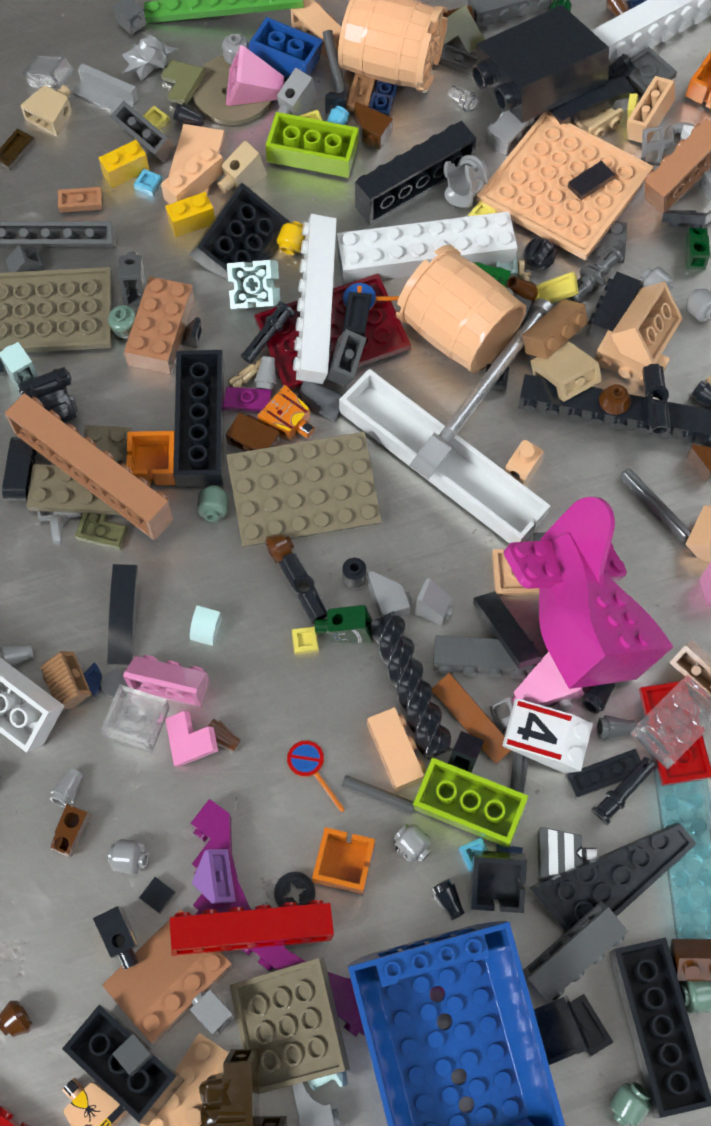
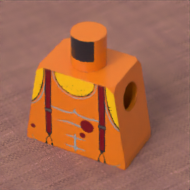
[257,385,315,441]

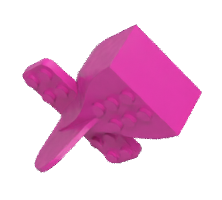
[504,497,673,689]

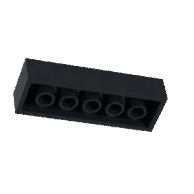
[355,120,477,225]
[173,350,224,487]
[609,937,711,1118]

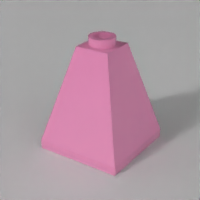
[226,45,285,106]
[512,651,584,707]

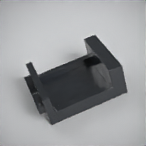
[534,995,590,1065]

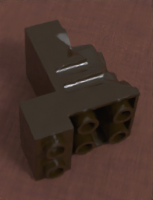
[199,1049,287,1126]

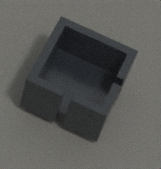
[469,850,527,913]

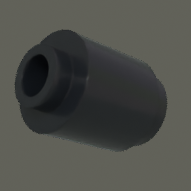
[342,557,367,588]

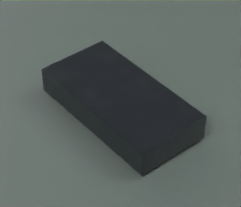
[567,161,615,201]
[343,292,372,337]

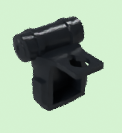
[19,367,78,423]

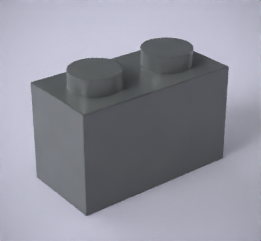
[326,329,366,386]

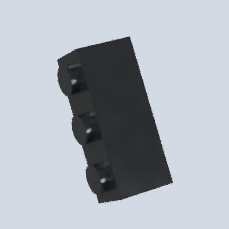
[587,271,641,341]

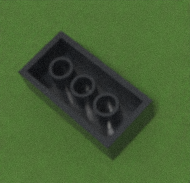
[62,1004,185,1126]

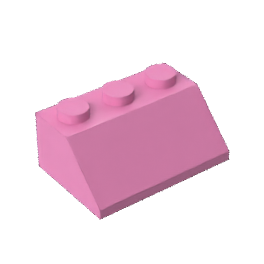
[123,655,209,707]

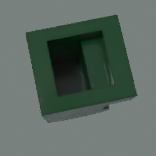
[686,227,710,270]

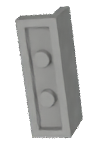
[73,63,139,113]

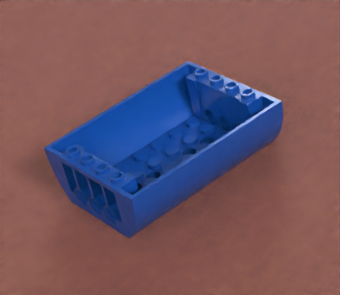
[348,921,565,1126]

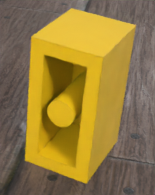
[98,140,150,188]
[165,191,215,238]

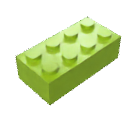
[265,112,359,178]
[413,757,528,849]

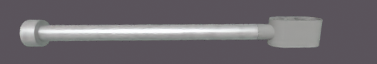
[409,298,554,480]

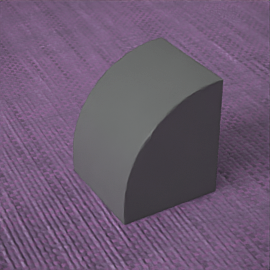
[6,244,43,272]

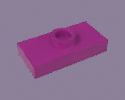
[224,387,272,413]

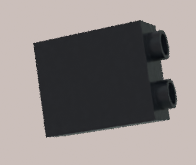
[471,5,609,123]

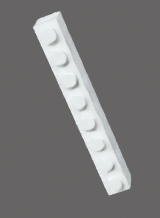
[293,214,337,384]

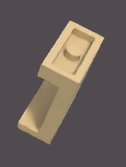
[570,107,624,138]
[531,341,602,402]

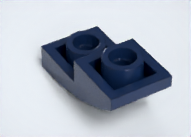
[369,80,398,116]

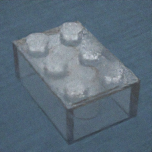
[630,675,711,769]

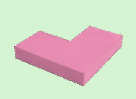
[165,711,218,767]

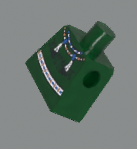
[315,605,372,643]

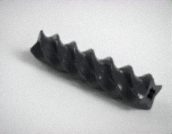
[370,611,453,760]

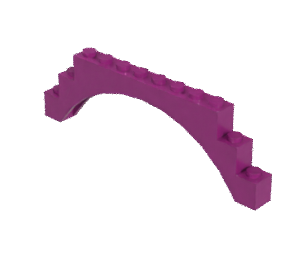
[190,799,445,1037]

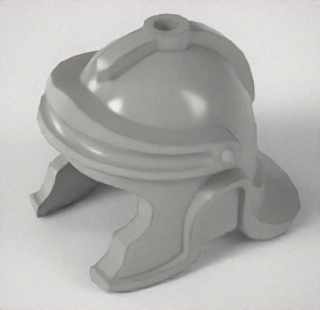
[444,155,488,208]

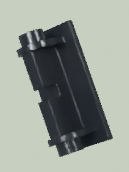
[608,53,637,80]

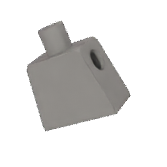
[274,68,318,116]

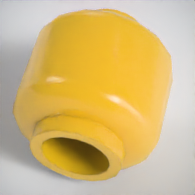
[277,221,305,256]

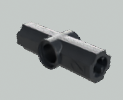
[642,364,671,435]
[278,553,328,624]

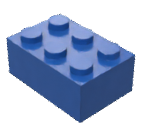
[249,17,323,78]

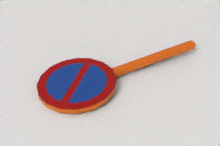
[287,740,345,812]

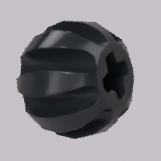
[524,237,556,270]

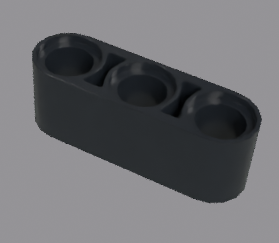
[2,437,37,501]

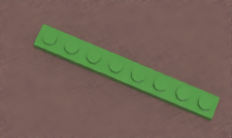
[144,0,304,24]

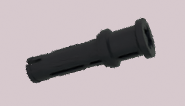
[241,301,295,364]
[591,756,657,825]

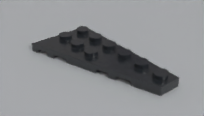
[529,823,697,932]

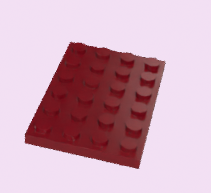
[254,273,411,390]

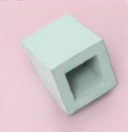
[190,606,222,646]

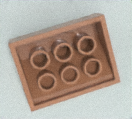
[102,909,234,1045]

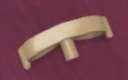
[518,259,531,281]

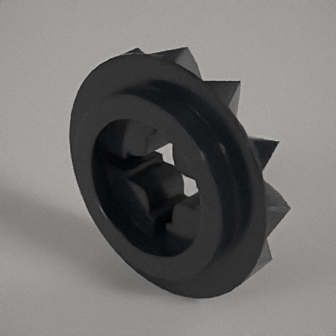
[274,872,316,907]

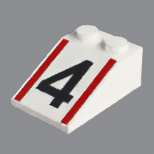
[502,699,593,773]

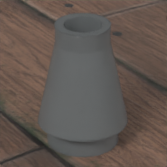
[597,715,636,740]

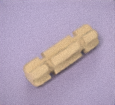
[228,357,262,388]

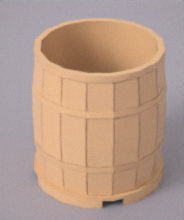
[338,0,448,93]
[396,244,526,374]

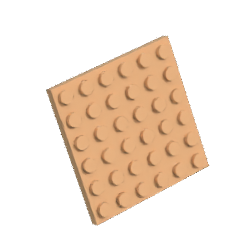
[476,111,654,260]

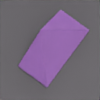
[192,849,236,904]

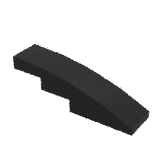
[550,76,635,125]
[107,564,138,666]

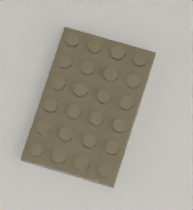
[0,267,112,353]
[226,432,382,548]

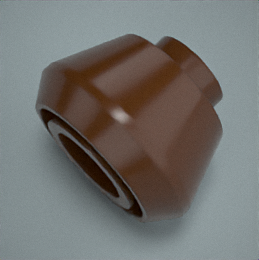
[599,384,631,415]
[265,534,295,565]
[0,1000,33,1037]

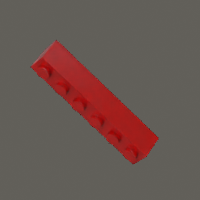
[169,900,334,956]

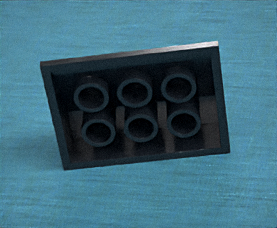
[189,183,291,283]

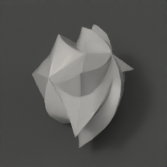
[121,35,177,81]

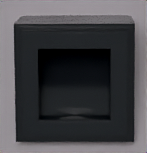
[181,317,203,348]

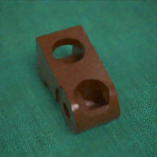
[50,804,93,857]

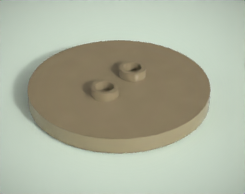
[193,55,273,126]

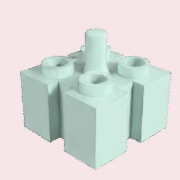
[227,260,281,309]

